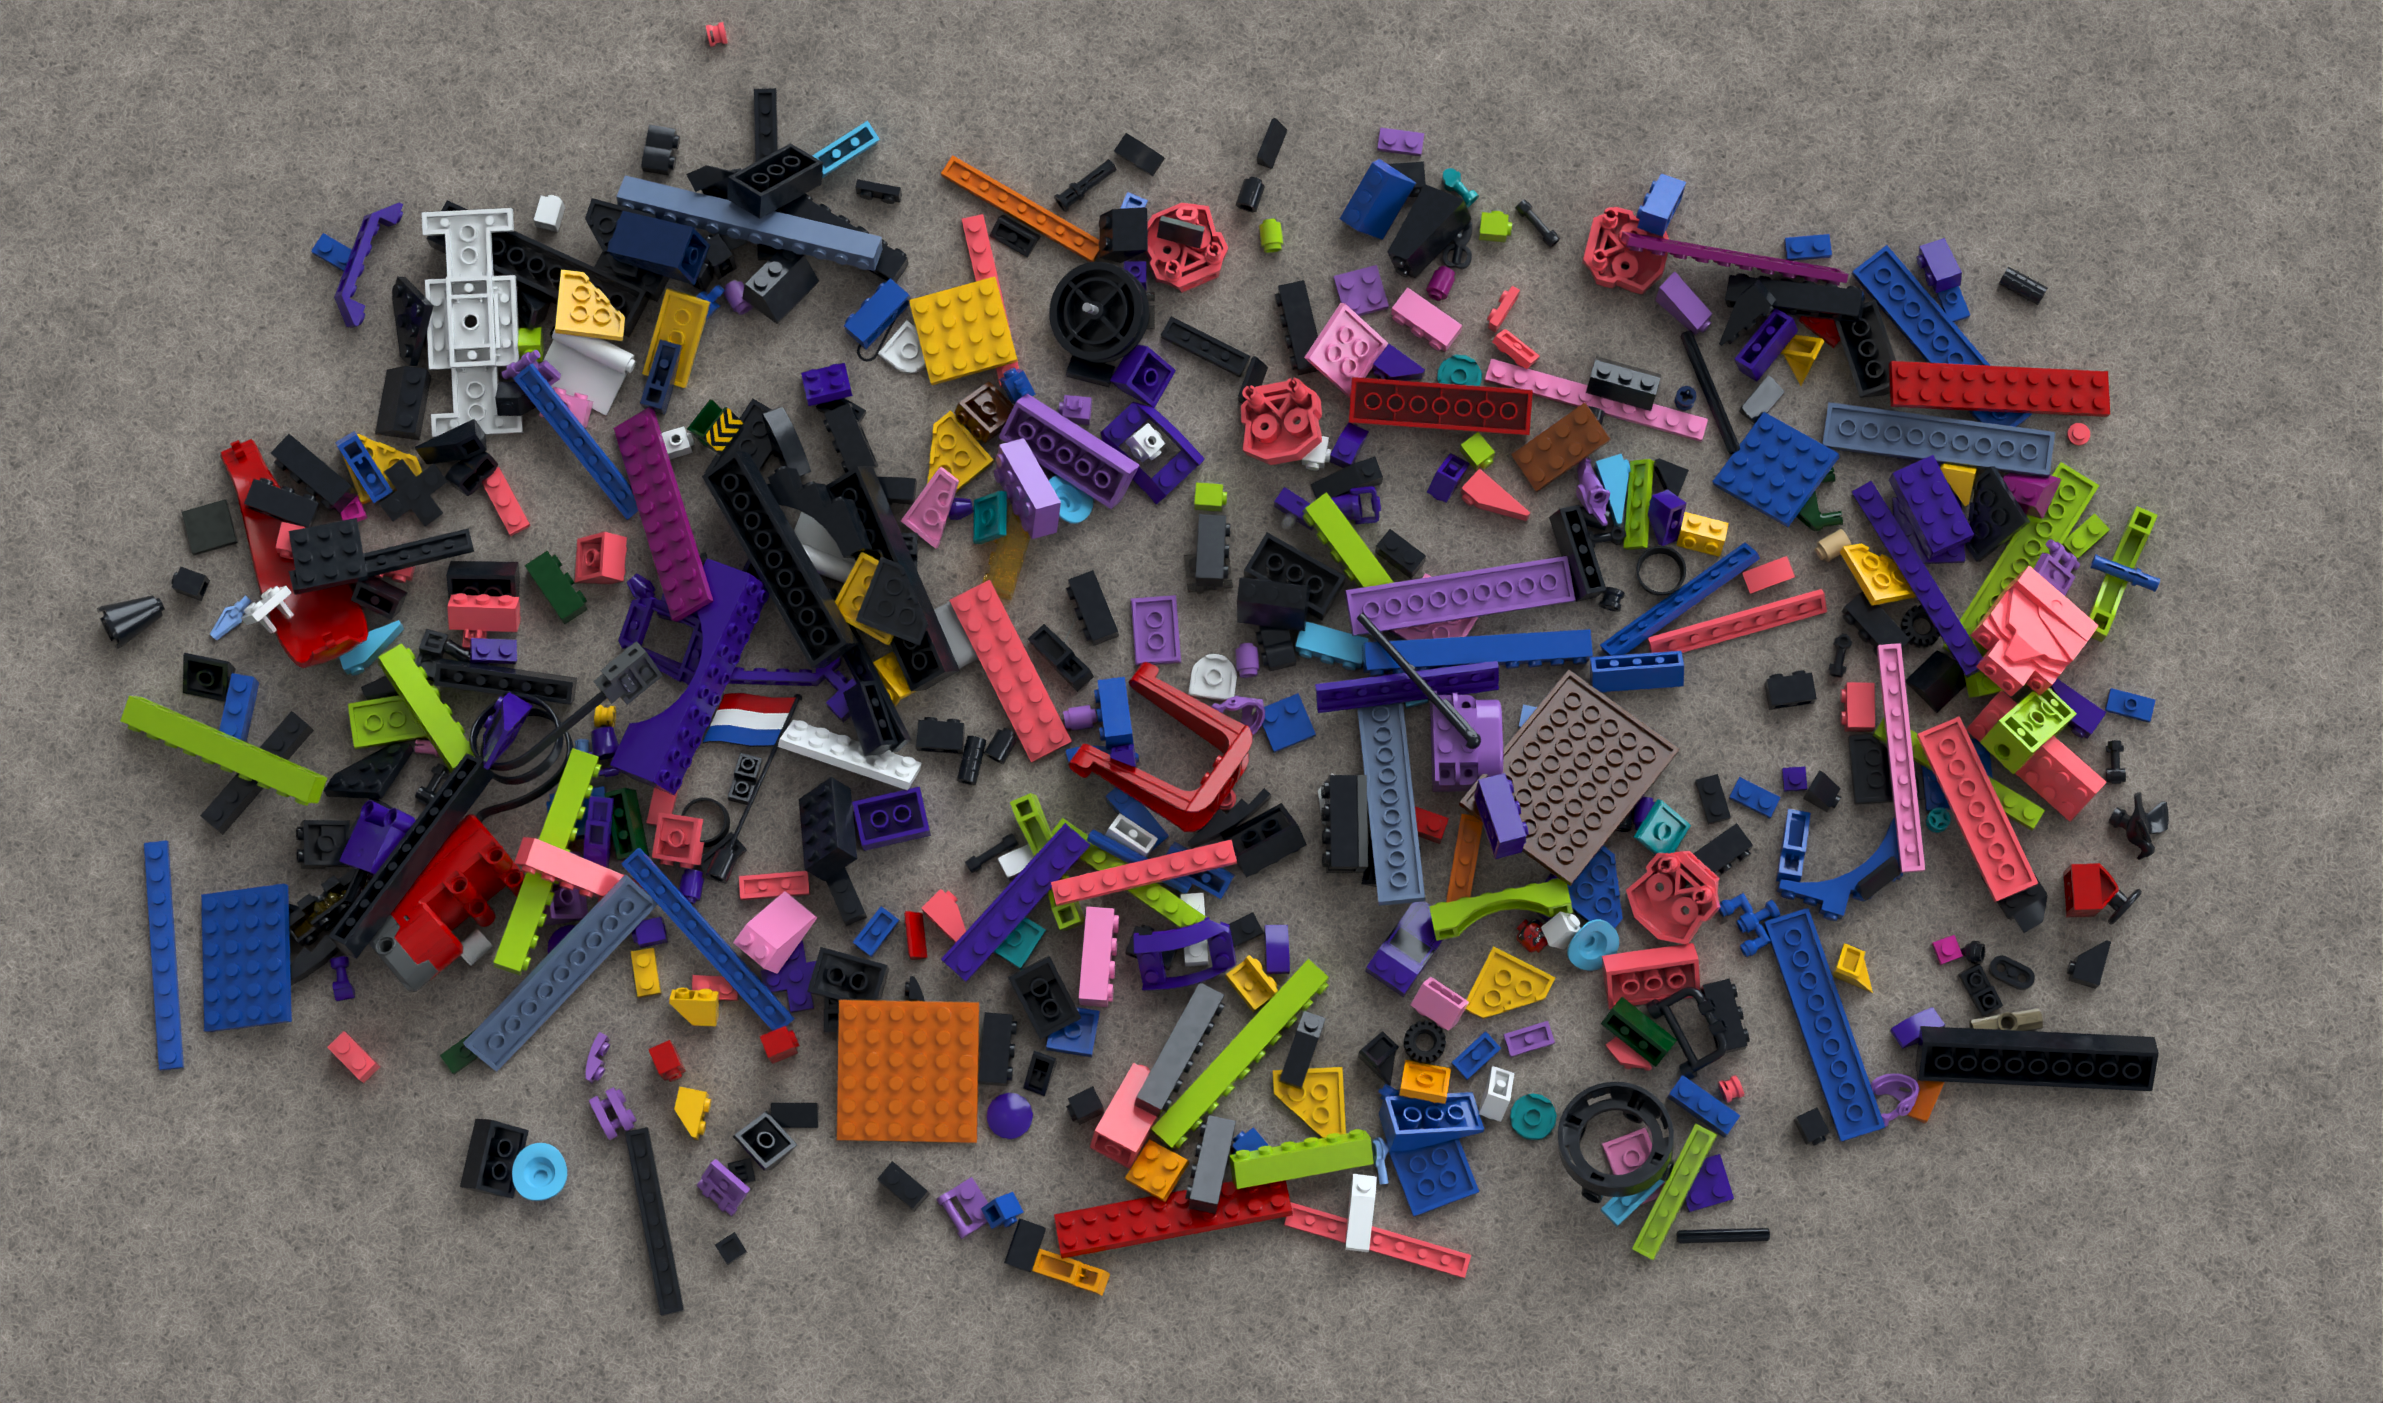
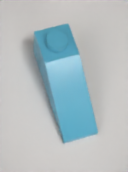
[1594,453,1631,527]
[339,620,404,675]

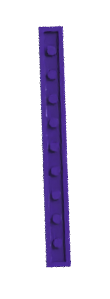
[1852,481,1983,678]

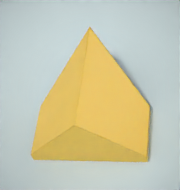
[1780,335,1824,386]
[1940,463,1977,506]
[1832,943,1873,993]

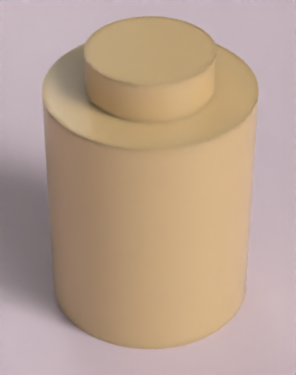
[1815,529,1851,562]

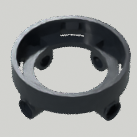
[1558,1082,1674,1203]

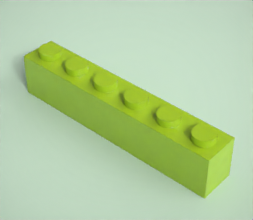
[1302,492,1394,588]
[378,643,475,773]
[1229,1129,1374,1189]

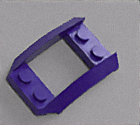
[1100,402,1205,504]
[618,597,703,685]
[1134,917,1237,991]

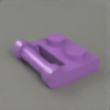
[936,1177,988,1239]

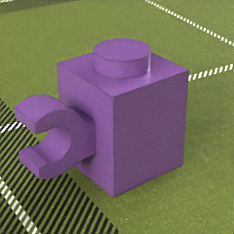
[1058,395,1092,425]

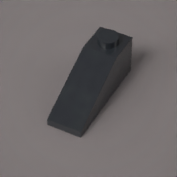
[1311,456,1383,500]
[1279,1011,1326,1089]

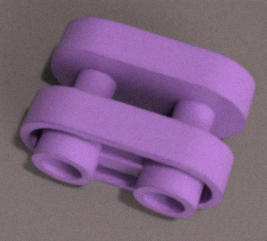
[589,1087,637,1140]

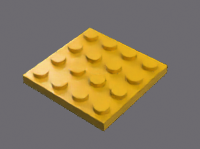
[909,276,1018,385]

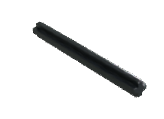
[1680,330,1740,455]

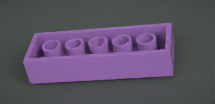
[999,394,1140,509]

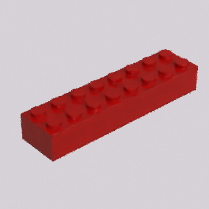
[1349,377,1533,435]

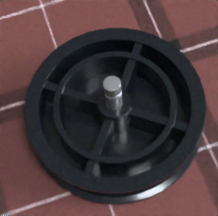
[1049,262,1150,363]

